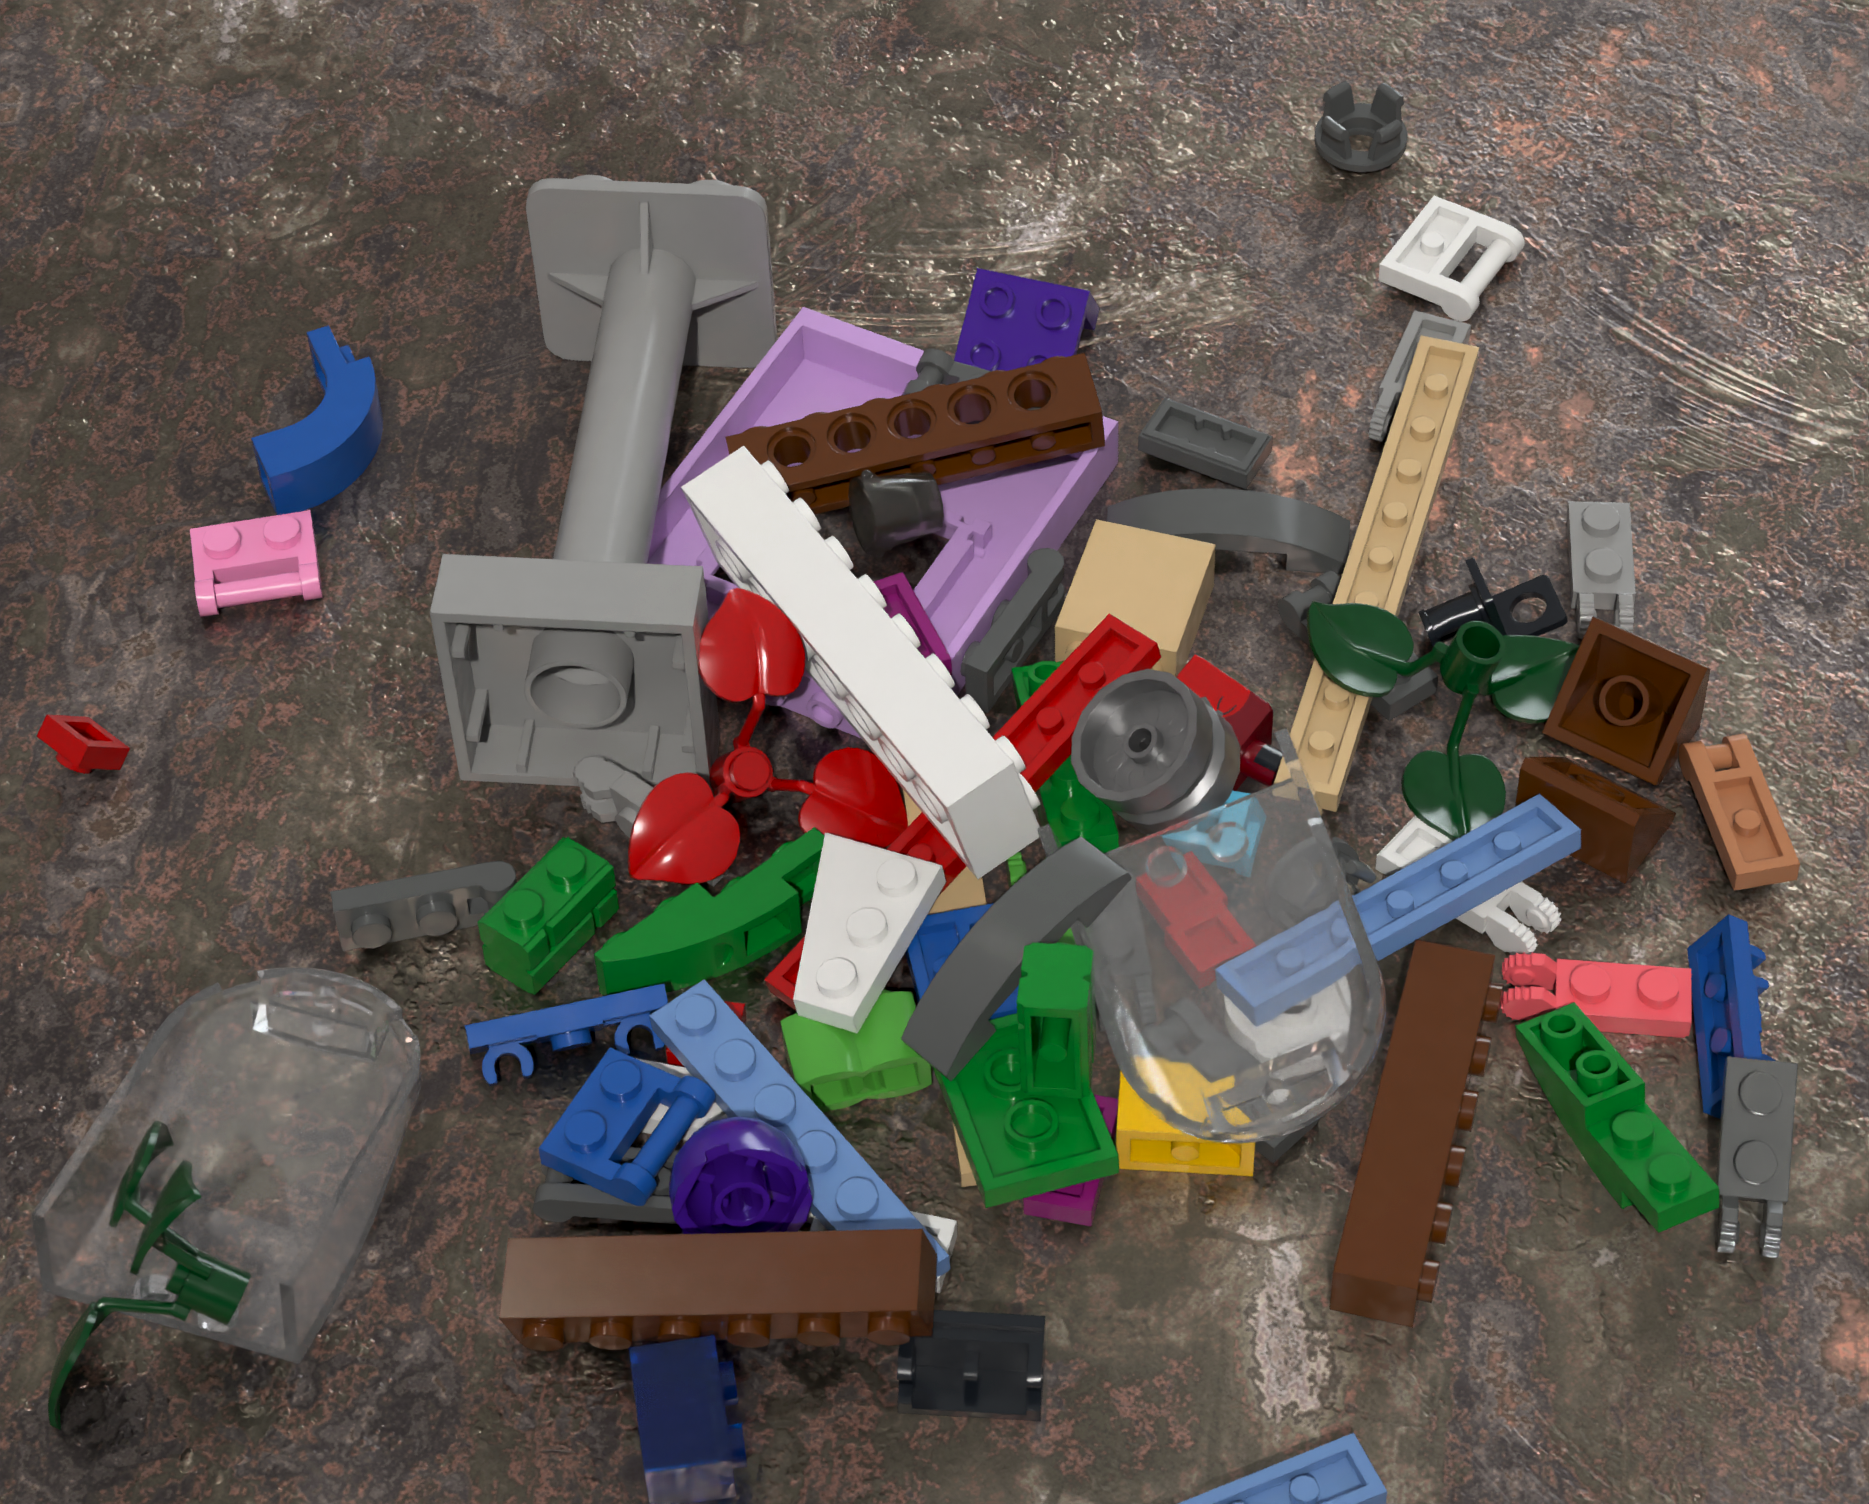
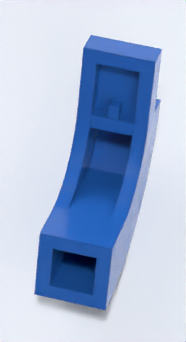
[251,325,383,515]

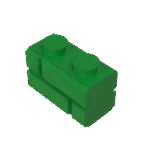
[477,837,619,994]
[1017,942,1096,1099]

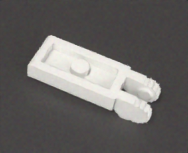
[1375,815,1562,955]

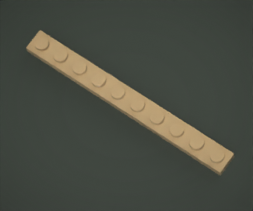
[1273,335,1479,812]

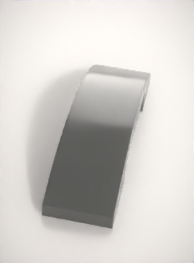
[1106,488,1351,574]
[901,837,1132,1081]

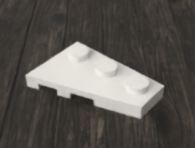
[793,832,946,1033]

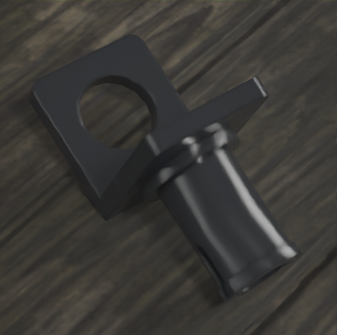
[1418,557,1568,647]

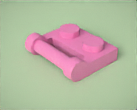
[190,510,323,617]

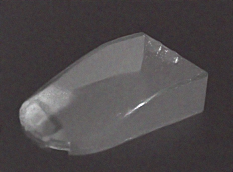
[1037,728,1386,1143]
[31,967,422,1364]

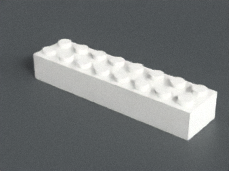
[681,446,1043,879]

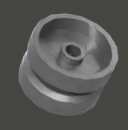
[1071,669,1240,838]

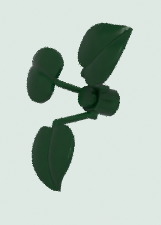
[1307,601,1579,841]
[48,1120,251,1430]

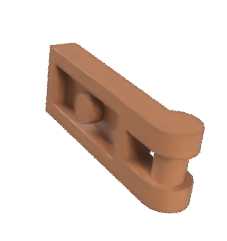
[1679,733,1800,891]

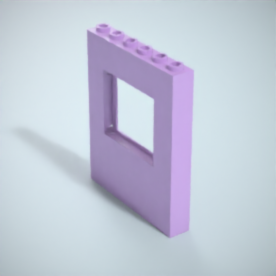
[647,307,1118,739]

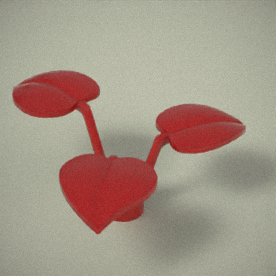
[628,588,908,885]

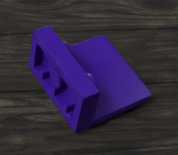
[954,268,1100,371]

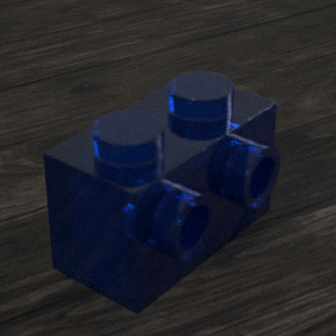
[629,1335,747,1504]

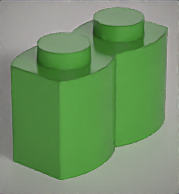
[780,990,932,1112]

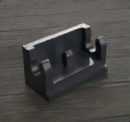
[897,1310,1046,1421]

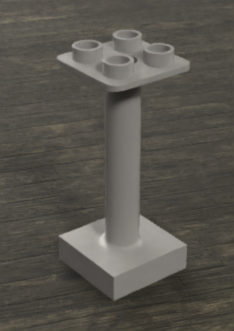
[430,175,778,791]

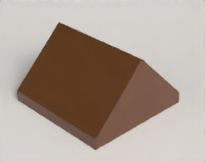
[1542,616,1711,785]
[1515,757,1676,884]

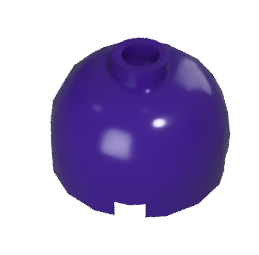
[669,1116,813,1234]

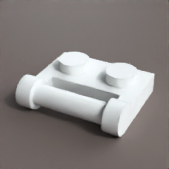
[1378,195,1525,322]

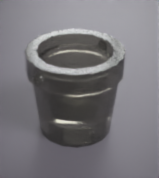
[848,469,944,559]

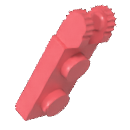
[1501,952,1692,1038]

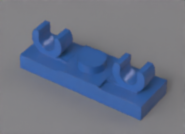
[1687,914,1775,1119]
[465,984,668,1086]

